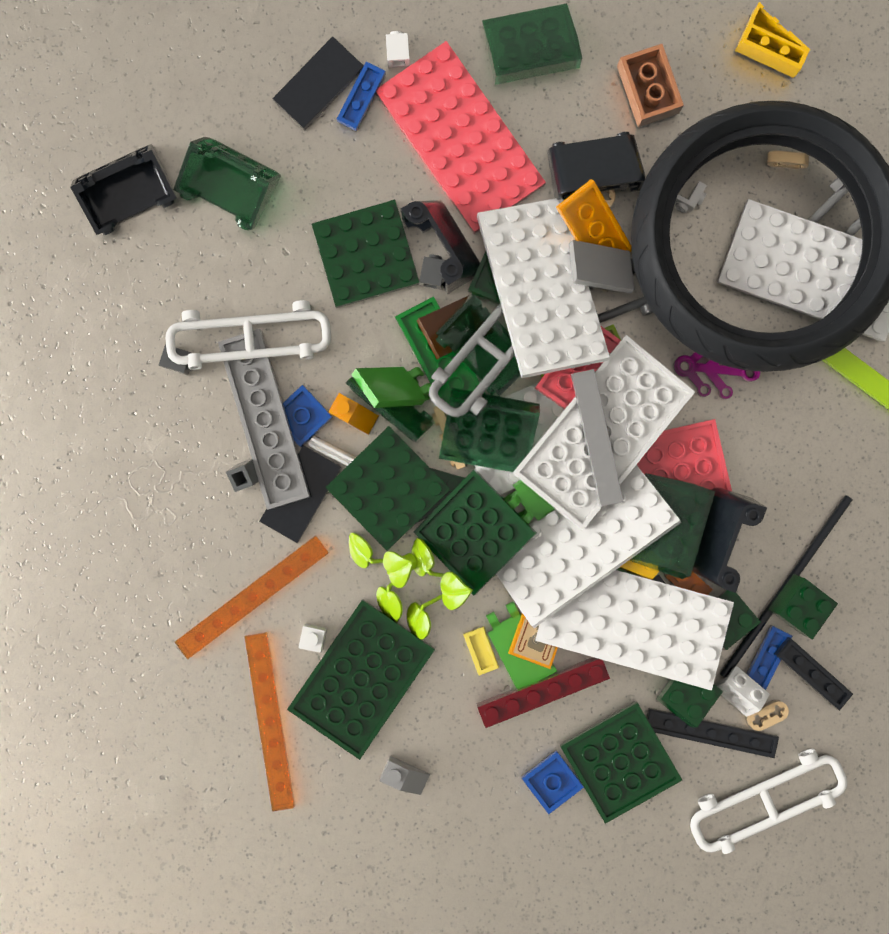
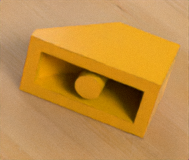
[328,393,379,435]

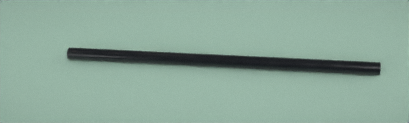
[720,495,853,678]

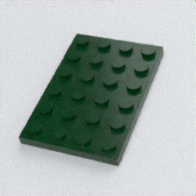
[287,599,435,760]

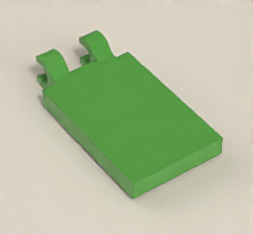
[351,367,432,408]
[504,480,555,524]
[486,602,557,689]

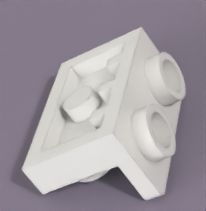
[715,666,770,717]

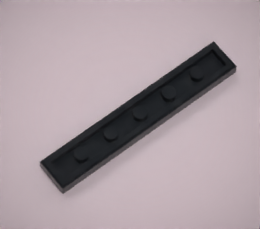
[646,708,779,759]

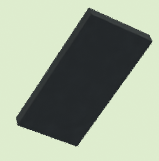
[272,36,364,130]
[259,445,342,543]

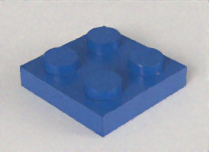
[283,385,333,447]
[521,750,584,814]

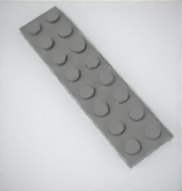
[218,329,311,510]

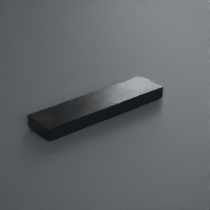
[774,637,853,711]

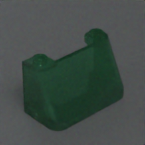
[173,137,281,230]
[435,294,520,396]

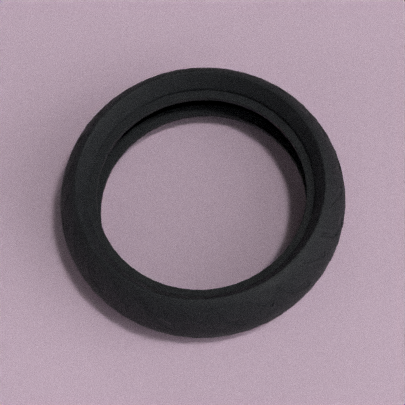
[631,100,889,372]

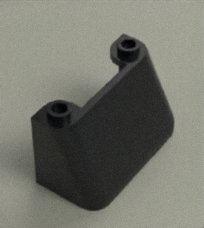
[547,132,646,201]
[70,144,177,236]
[401,200,480,294]
[684,487,767,593]

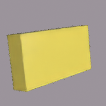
[463,626,499,676]

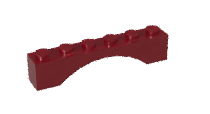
[477,657,610,728]

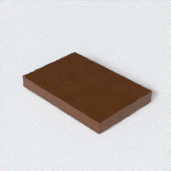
[417,294,493,360]

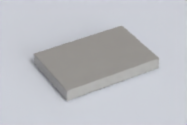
[569,240,635,293]

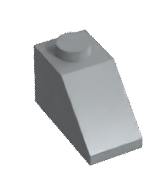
[380,756,430,795]

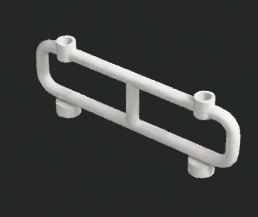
[166,300,331,370]
[690,749,847,854]

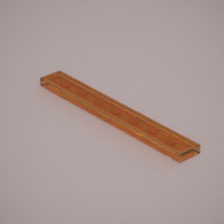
[175,536,329,660]
[244,632,295,812]

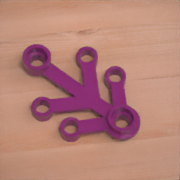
[674,352,761,399]

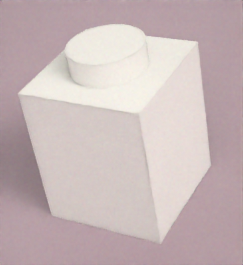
[386,31,410,68]
[299,624,327,652]

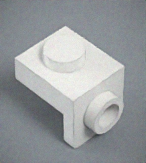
[675,181,707,213]

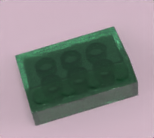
[482,3,582,85]
[346,367,434,445]
[439,388,540,472]
[630,473,715,579]

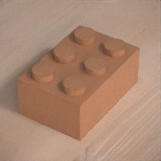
[617,44,684,127]

